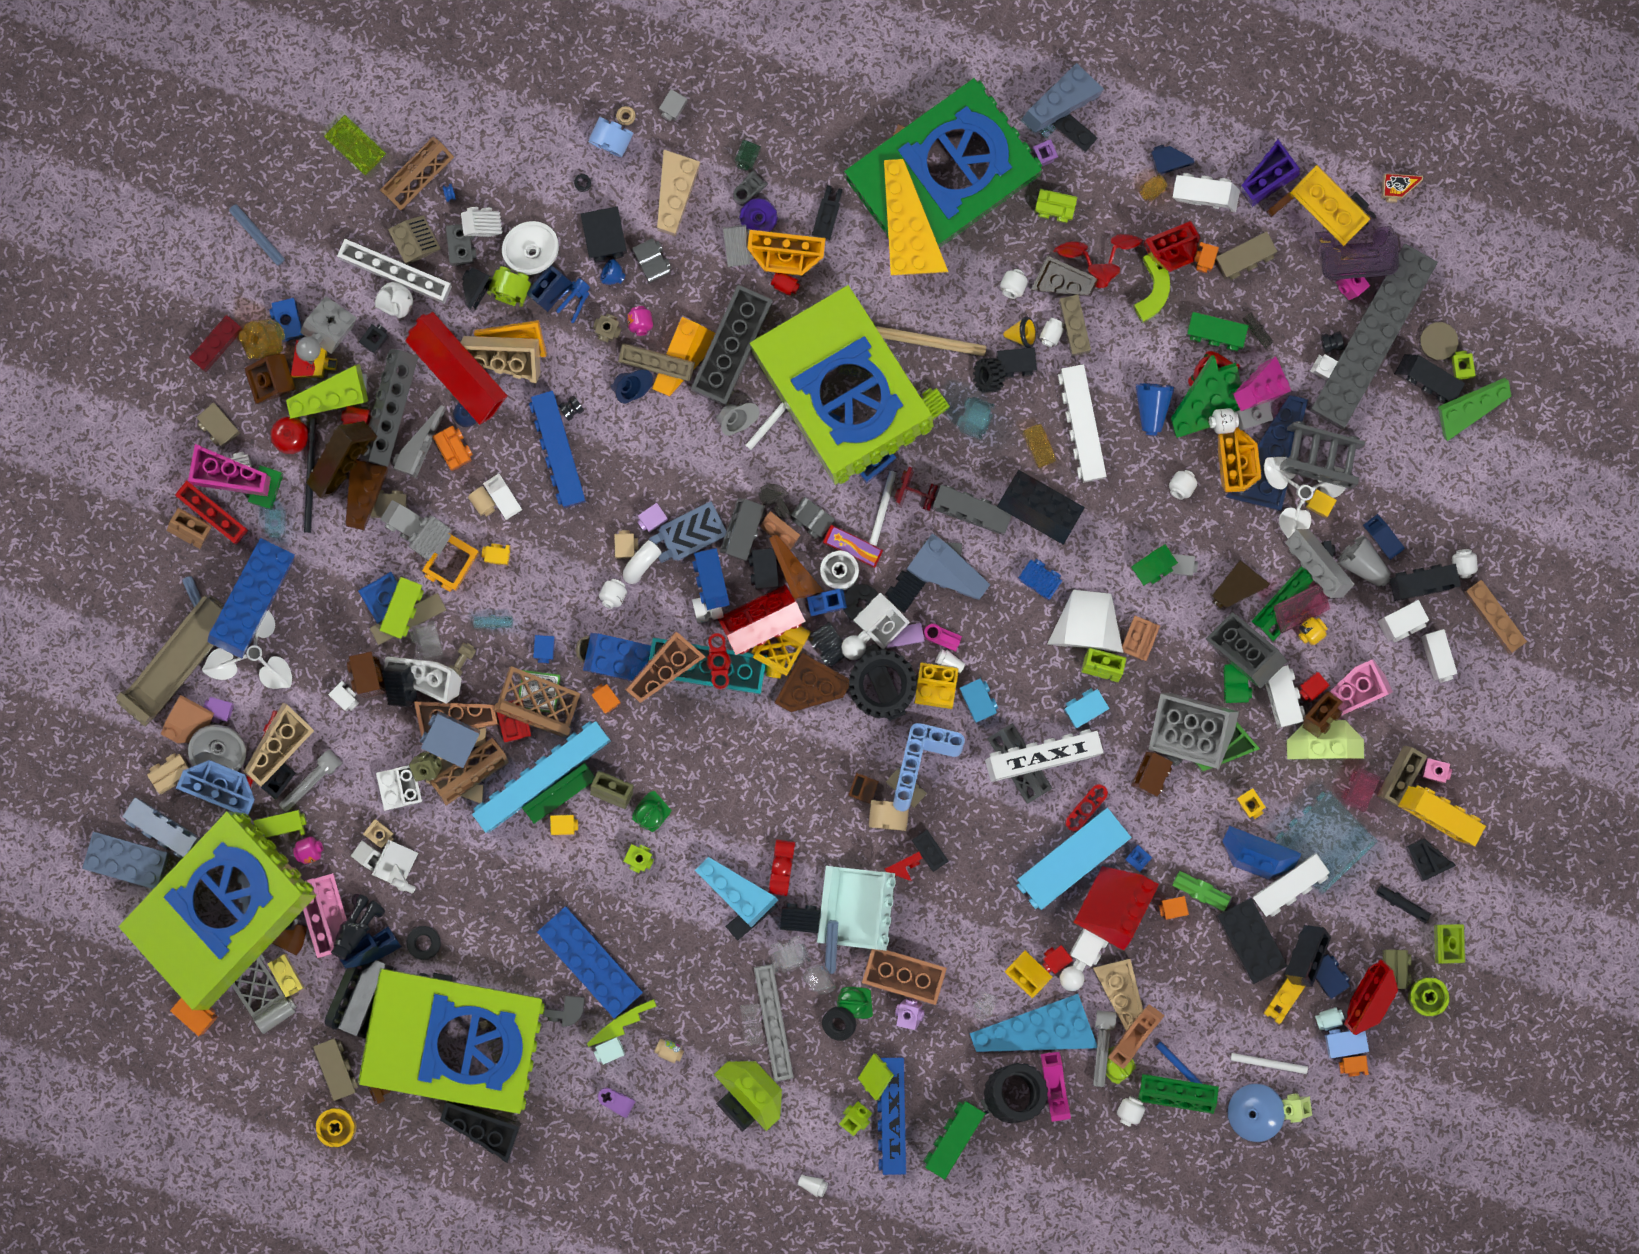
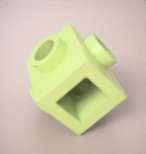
[1282,1094,1312,1123]

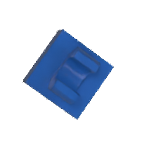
[1125,845,1152,872]

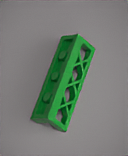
[1251,566,1322,642]
[522,763,595,824]
[1138,1074,1219,1114]

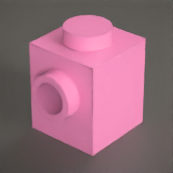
[1421,758,1452,783]

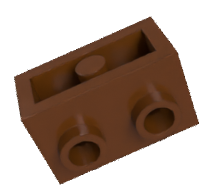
[1303,691,1343,738]
[1131,752,1173,797]

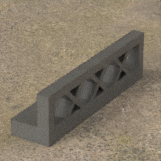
[987,723,1053,804]

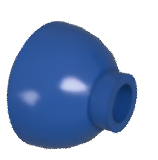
[600,259,625,285]

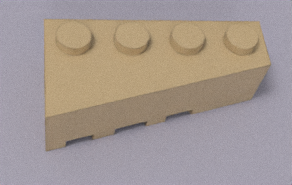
[657,150,700,237]
[460,336,541,383]

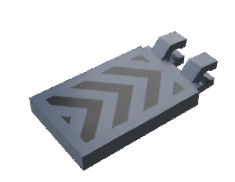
[649,501,727,563]

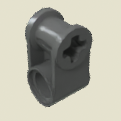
[733,170,768,205]

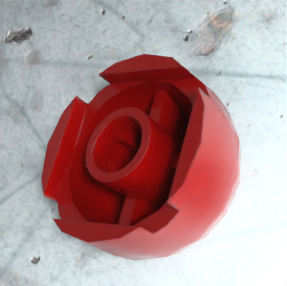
[270,417,308,454]

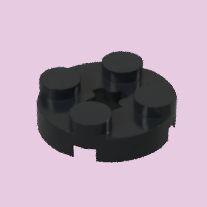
[843,584,878,621]

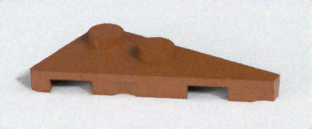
[769,535,823,599]

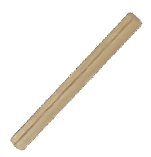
[876,326,986,356]

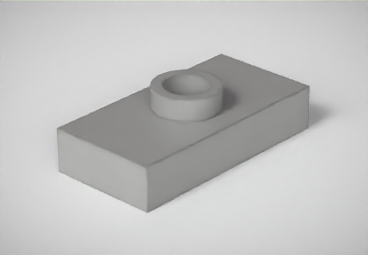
[1236,402,1273,430]

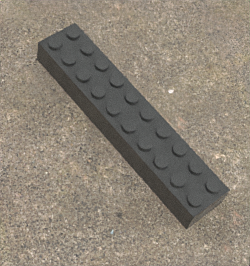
[1310,244,1438,430]

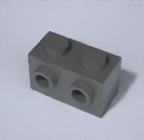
[446,224,477,266]

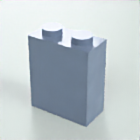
[420,711,480,768]

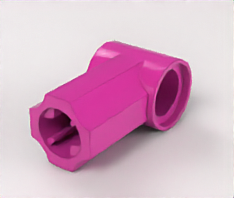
[923,624,962,652]

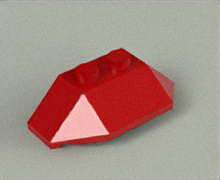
[1144,221,1200,272]
[1344,960,1398,1035]

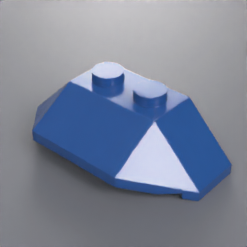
[1223,826,1301,880]

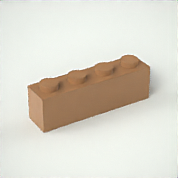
[1463,580,1527,654]

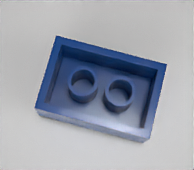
[583,633,651,681]

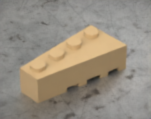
[244,703,314,787]

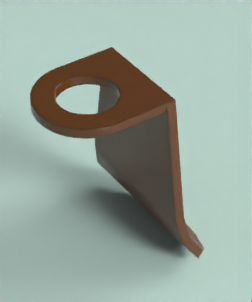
[272,924,307,955]

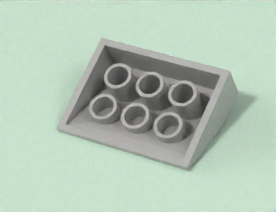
[1149,693,1239,769]

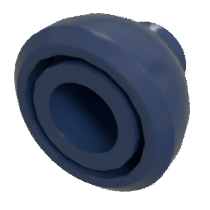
[453,402,476,427]

